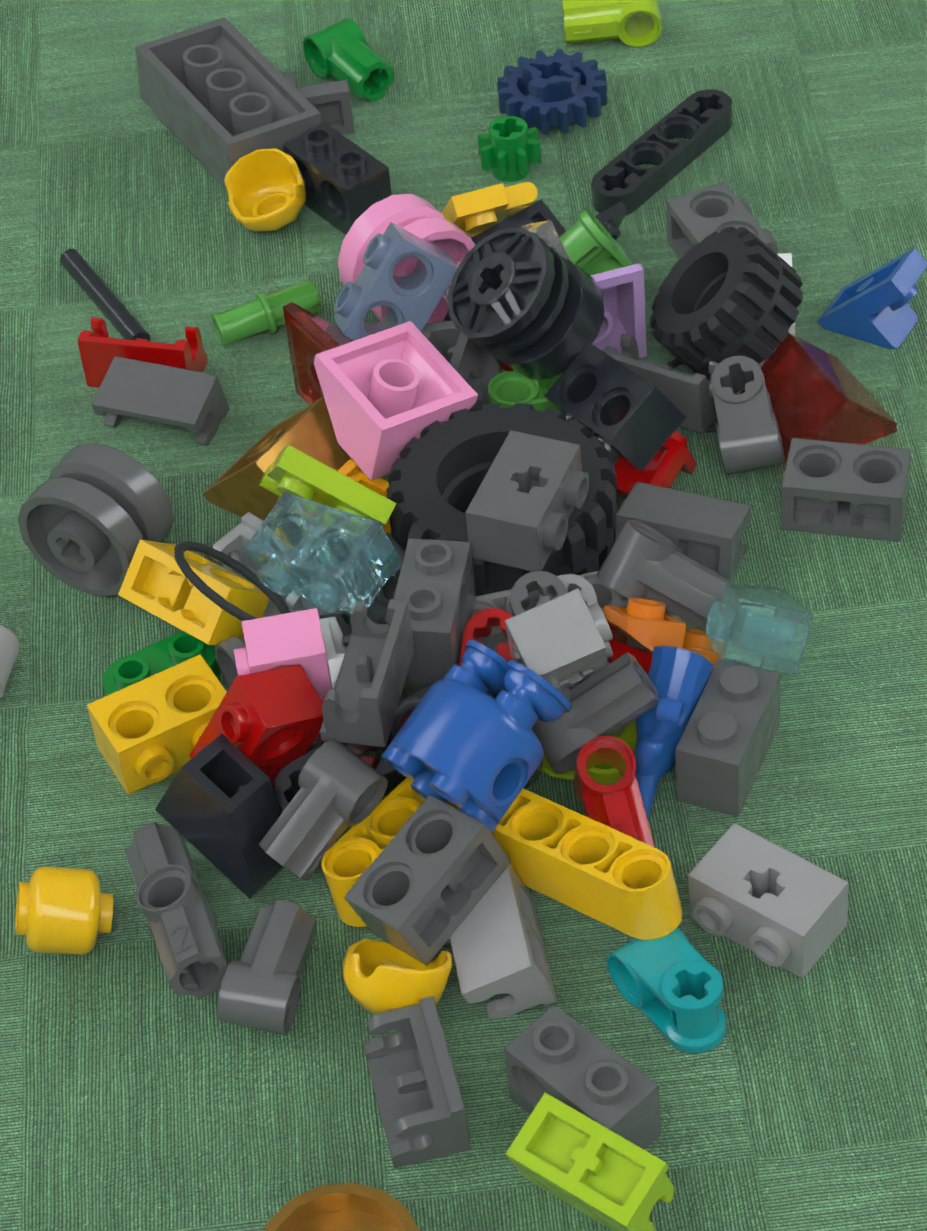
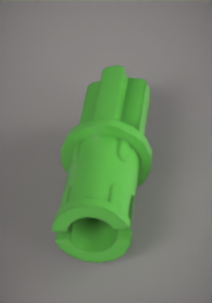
[211,281,321,347]

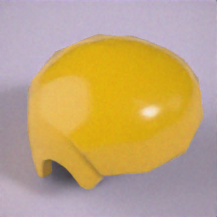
[224,148,306,232]
[343,939,452,1015]

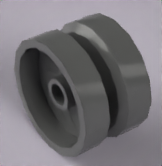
[18,443,174,596]

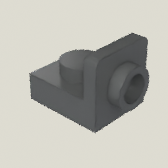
[283,73,355,135]

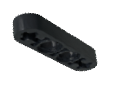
[591,89,732,216]

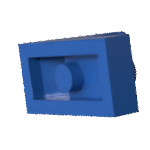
[817,248,927,349]

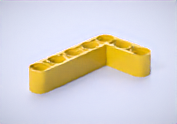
[321,777,683,940]

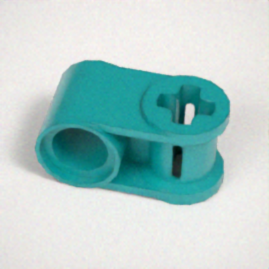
[606,927,727,1054]

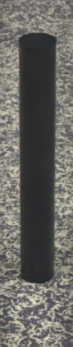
[60,249,150,342]

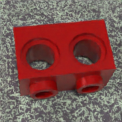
[189,664,324,790]

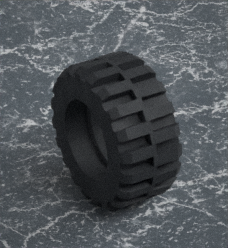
[386,403,618,596]

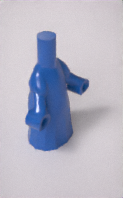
[633,646,713,820]

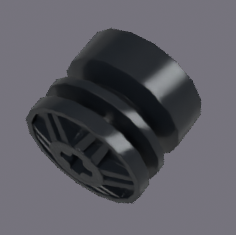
[448,227,604,380]

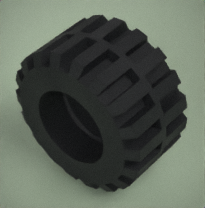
[650,227,803,380]

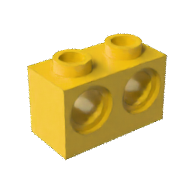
[118,539,270,645]
[87,654,227,795]

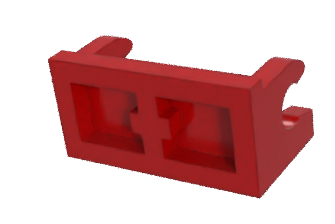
[77,317,208,388]

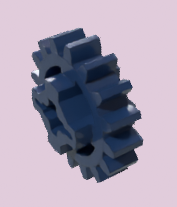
[497,49,608,134]

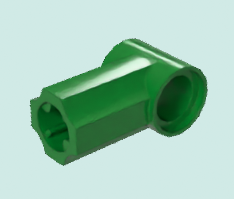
[303,18,394,103]

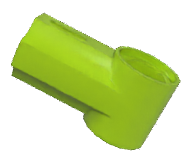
[562,0,662,47]

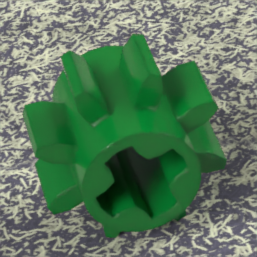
[477,116,542,182]

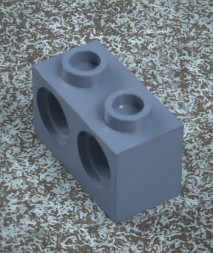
[333,222,458,341]

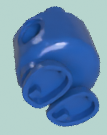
[381,640,572,834]

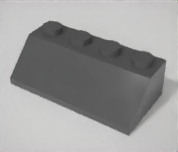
[135,17,321,190]

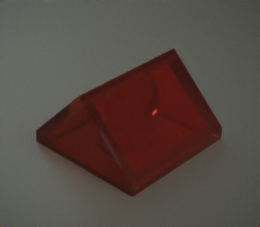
[740,333,897,460]

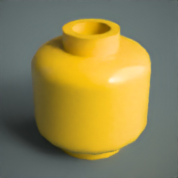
[15,866,113,955]

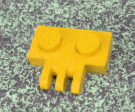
[441,182,538,238]

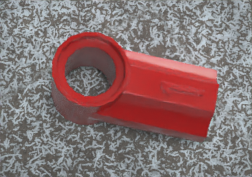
[574,736,655,847]

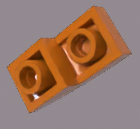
[603,598,740,669]

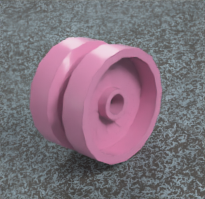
[338,194,475,324]

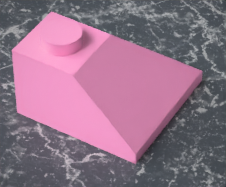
[314,321,478,481]

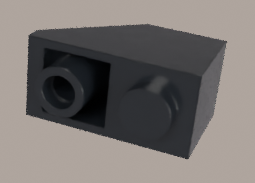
[155,734,285,899]

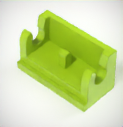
[505,1092,674,1231]

